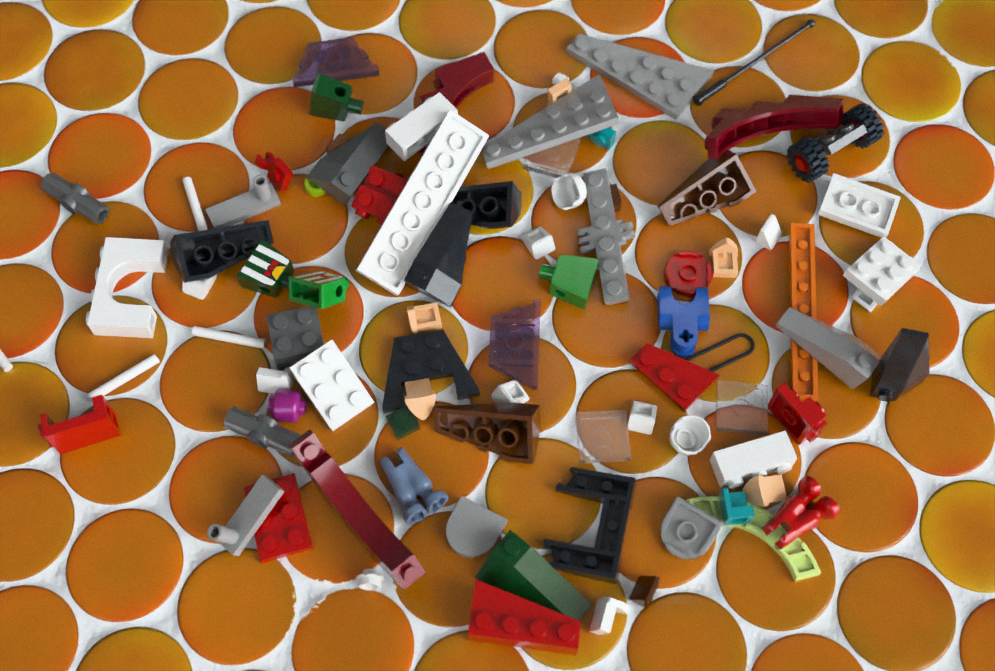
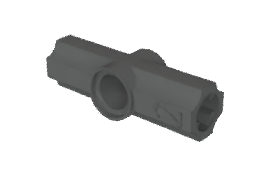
[40,172,110,225]
[223,406,301,457]

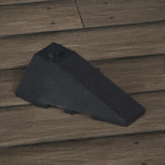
[451,181,522,229]
[404,203,473,307]
[870,328,930,402]

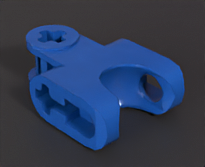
[657,286,710,358]

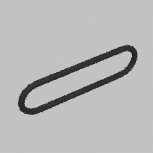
[684,333,755,372]

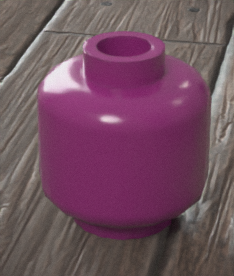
[268,389,307,423]

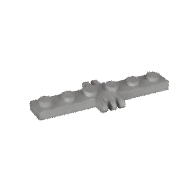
[577,168,635,306]

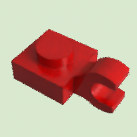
[255,151,293,192]

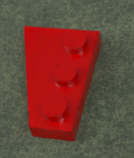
[630,343,719,412]

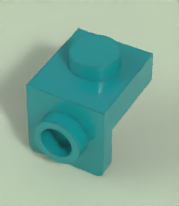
[587,127,616,150]

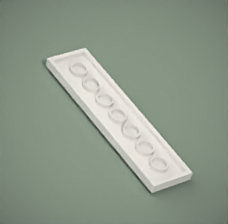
[355,110,489,296]

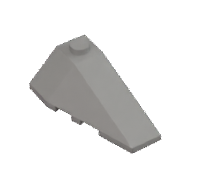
[775,307,880,389]

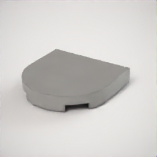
[446,496,508,558]
[661,496,724,559]

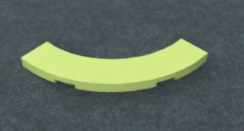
[686,496,821,582]

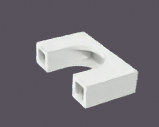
[86,237,169,338]

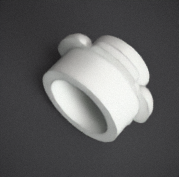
[357,569,384,591]

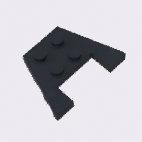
[382,329,480,414]

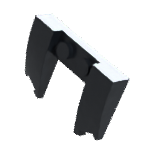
[543,467,636,584]

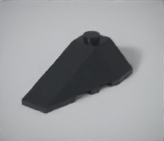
[170,220,274,283]

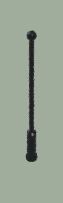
[693,19,815,106]

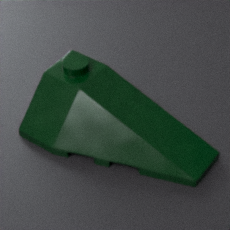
[476,530,592,621]

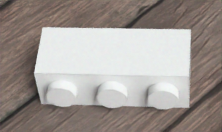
[385,92,458,161]
[709,430,798,489]

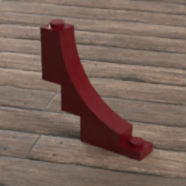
[288,429,426,590]

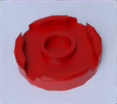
[664,251,713,297]

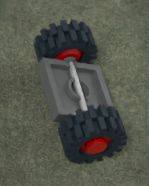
[786,103,884,183]

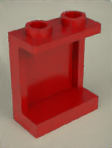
[38,394,121,454]

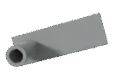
[205,175,281,229]
[207,475,285,557]

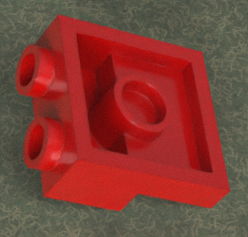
[351,165,408,225]
[766,382,828,445]

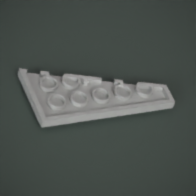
[566,34,714,120]
[481,74,620,169]

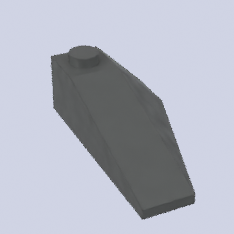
[307,123,389,205]

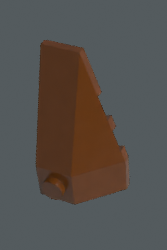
[657,150,757,226]
[433,403,540,464]

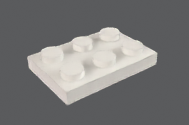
[818,173,901,238]
[843,236,922,306]
[289,340,374,431]

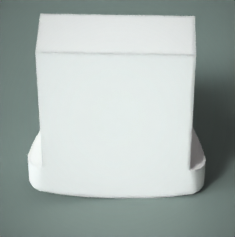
[256,367,295,394]
[589,596,630,635]

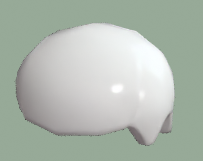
[551,173,587,210]
[669,414,711,456]

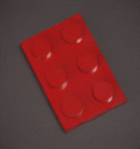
[244,473,313,563]

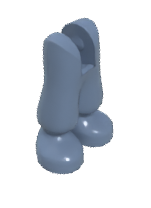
[380,447,449,525]

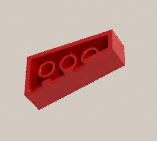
[468,580,581,655]

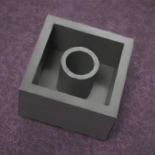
[266,306,324,371]

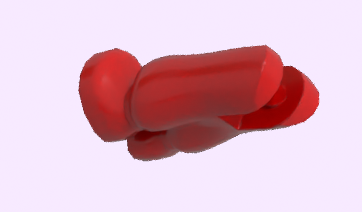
[762,476,840,549]

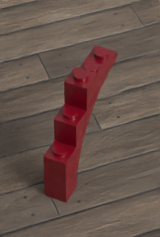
[417,52,494,157]
[705,94,844,160]

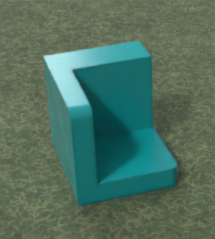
[718,488,755,525]

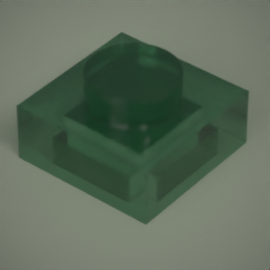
[385,405,420,440]

